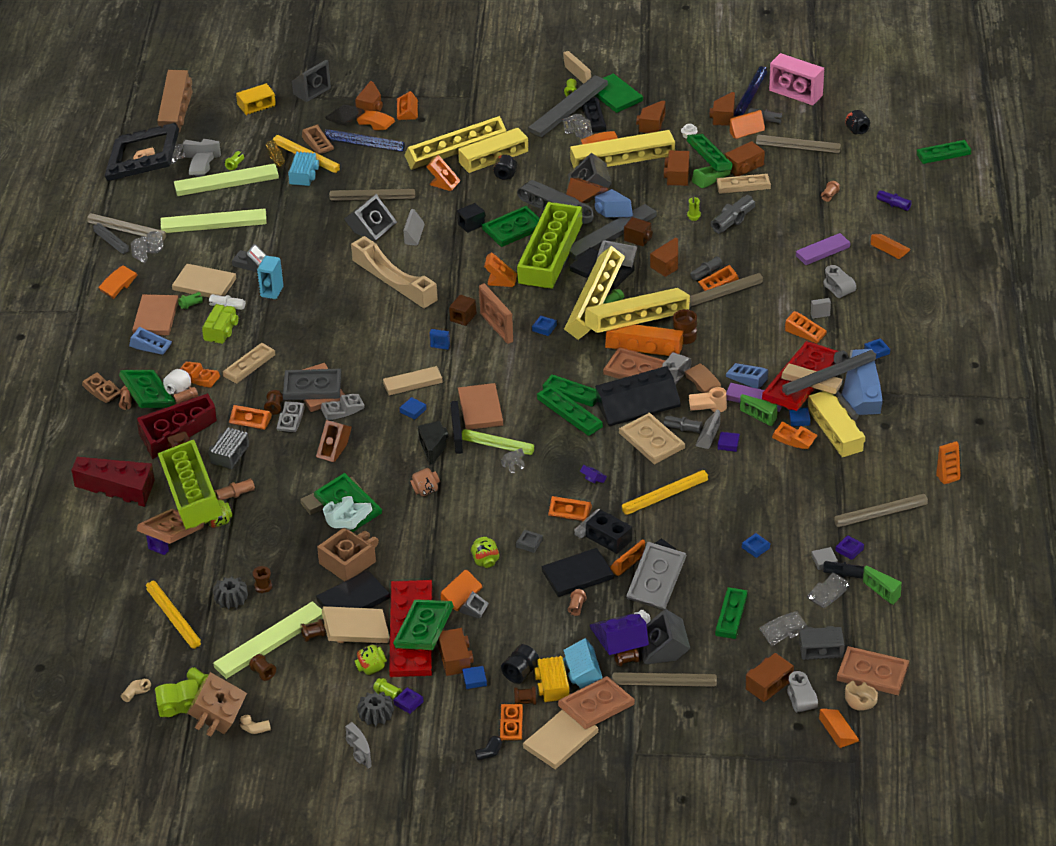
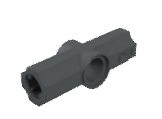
[711,195,755,234]

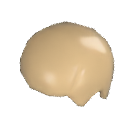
[845,681,878,710]

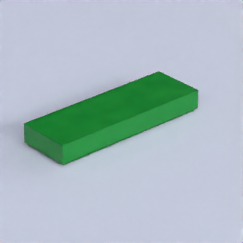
[916,140,971,164]
[543,374,597,407]
[715,587,748,639]

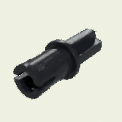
[823,561,864,579]

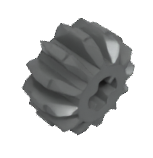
[213,576,248,610]
[357,690,394,727]

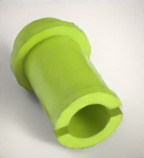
[564,79,577,96]
[225,151,244,170]
[687,197,701,221]
[187,667,209,688]
[373,678,402,700]

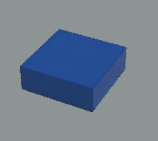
[532,316,557,336]
[430,329,450,350]
[864,338,890,359]
[400,397,426,420]
[789,408,810,427]
[742,533,770,558]
[462,666,487,689]

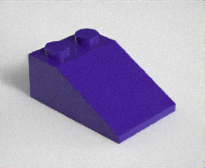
[590,614,649,655]

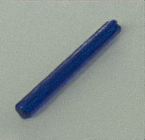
[734,66,767,117]
[324,129,405,152]

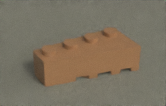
[157,70,193,132]

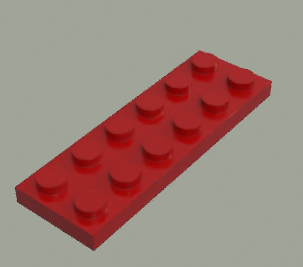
[762,341,838,411]
[389,580,432,677]

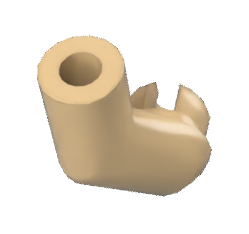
[121,679,151,702]
[240,715,271,734]

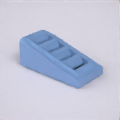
[129,327,172,355]
[726,363,768,389]

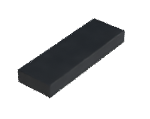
[582,97,606,133]
[451,401,463,454]

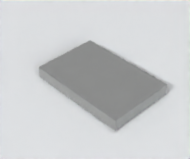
[626,542,687,610]

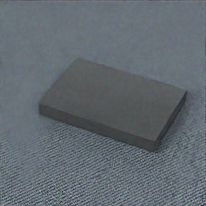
[283,369,342,400]

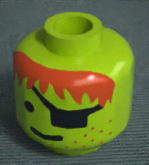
[204,500,232,528]
[471,537,500,568]
[355,644,387,675]

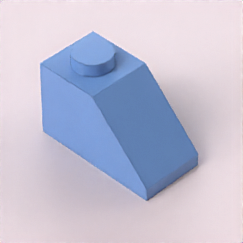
[594,189,633,217]

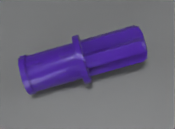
[876,190,912,211]

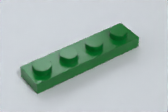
[687,134,733,172]
[537,385,603,436]

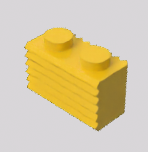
[236,83,276,115]
[534,656,570,702]

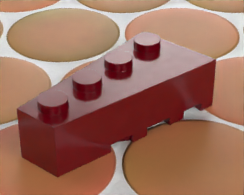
[137,393,217,459]
[71,457,155,507]

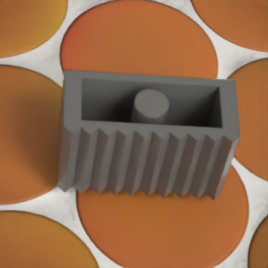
[208,427,249,469]
[799,626,844,660]

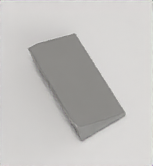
[403,209,425,245]
[696,410,720,449]

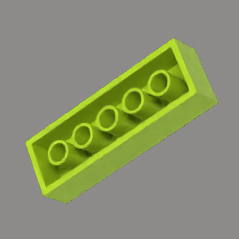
[517,202,583,289]
[158,440,223,529]

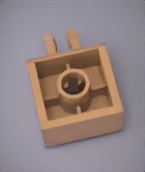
[317,528,379,581]
[187,672,247,737]

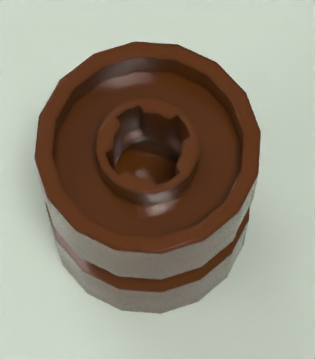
[673,309,697,345]

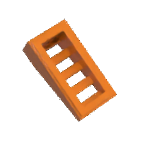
[698,265,739,291]
[785,311,827,344]
[936,441,960,484]

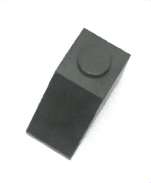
[418,421,448,465]

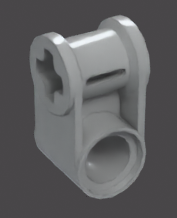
[824,265,856,298]
[662,352,691,384]
[787,671,818,713]

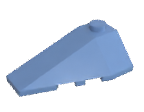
[841,349,882,415]

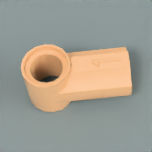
[689,387,727,412]

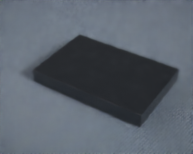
[570,248,635,289]
[542,548,614,597]
[316,570,390,609]

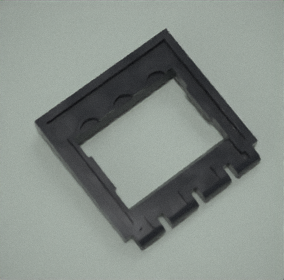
[105,123,179,181]

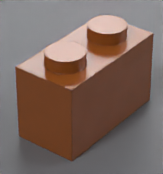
[725,141,765,176]
[664,150,690,186]
[438,628,474,676]
[746,653,794,702]

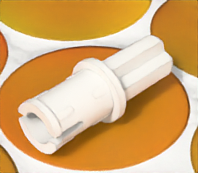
[209,294,246,310]

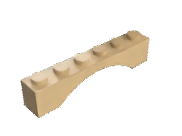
[351,236,438,308]

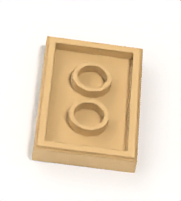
[172,264,236,298]
[619,413,685,464]
[322,606,390,643]
[523,710,598,769]

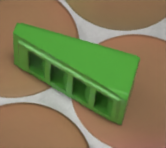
[692,166,731,188]
[740,394,778,426]
[863,566,902,605]

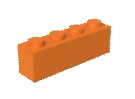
[605,324,683,356]

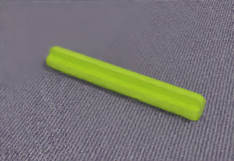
[461,429,534,455]

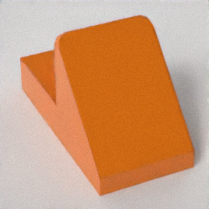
[426,155,461,191]
[484,252,517,287]

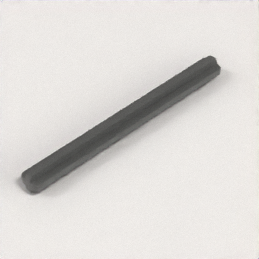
[782,350,877,395]

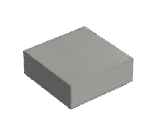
[811,298,831,319]
[812,547,838,570]

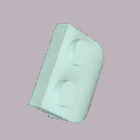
[323,496,372,530]

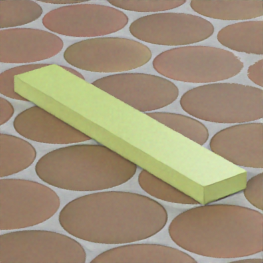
[174,164,279,196]
[161,208,267,233]
[213,601,323,679]

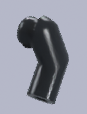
[475,736,502,760]

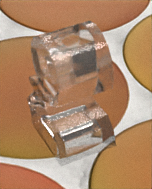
[563,114,593,138]
[131,231,163,263]

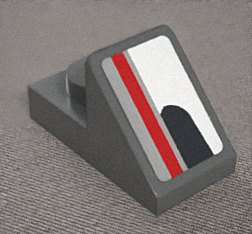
[232,244,267,272]

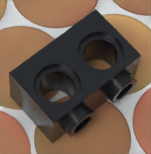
[586,509,632,554]

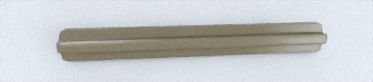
[756,135,841,153]
[329,189,415,201]
[87,213,166,241]
[689,273,763,307]
[834,494,928,527]
[612,672,717,687]

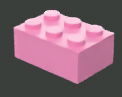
[769,53,824,105]

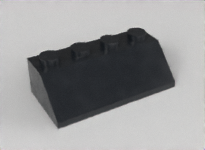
[595,366,681,426]

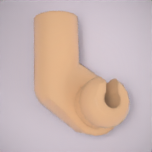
[133,147,155,159]

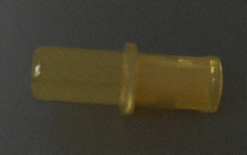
[266,140,285,167]

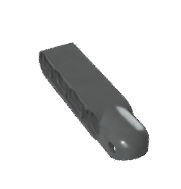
[517,180,594,224]

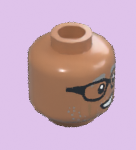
[410,468,440,497]

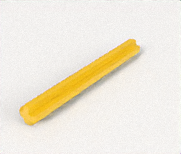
[273,135,340,173]
[622,470,708,515]
[146,581,201,649]

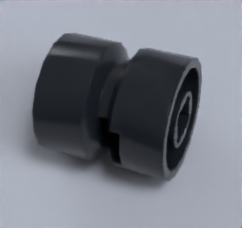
[501,644,539,684]

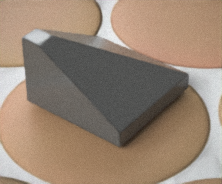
[459,591,489,618]

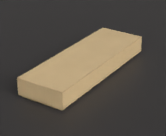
[563,51,591,84]
[716,174,771,194]
[223,343,275,384]
[782,363,843,394]
[383,366,443,395]

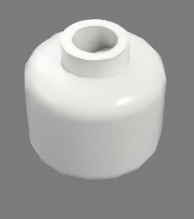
[163,369,191,396]

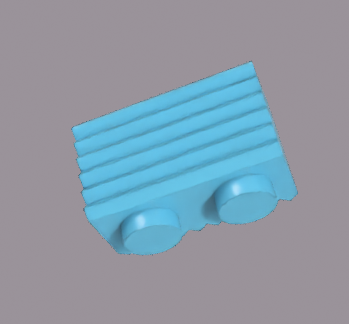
[288,151,319,186]
[257,256,284,299]
[563,638,602,689]

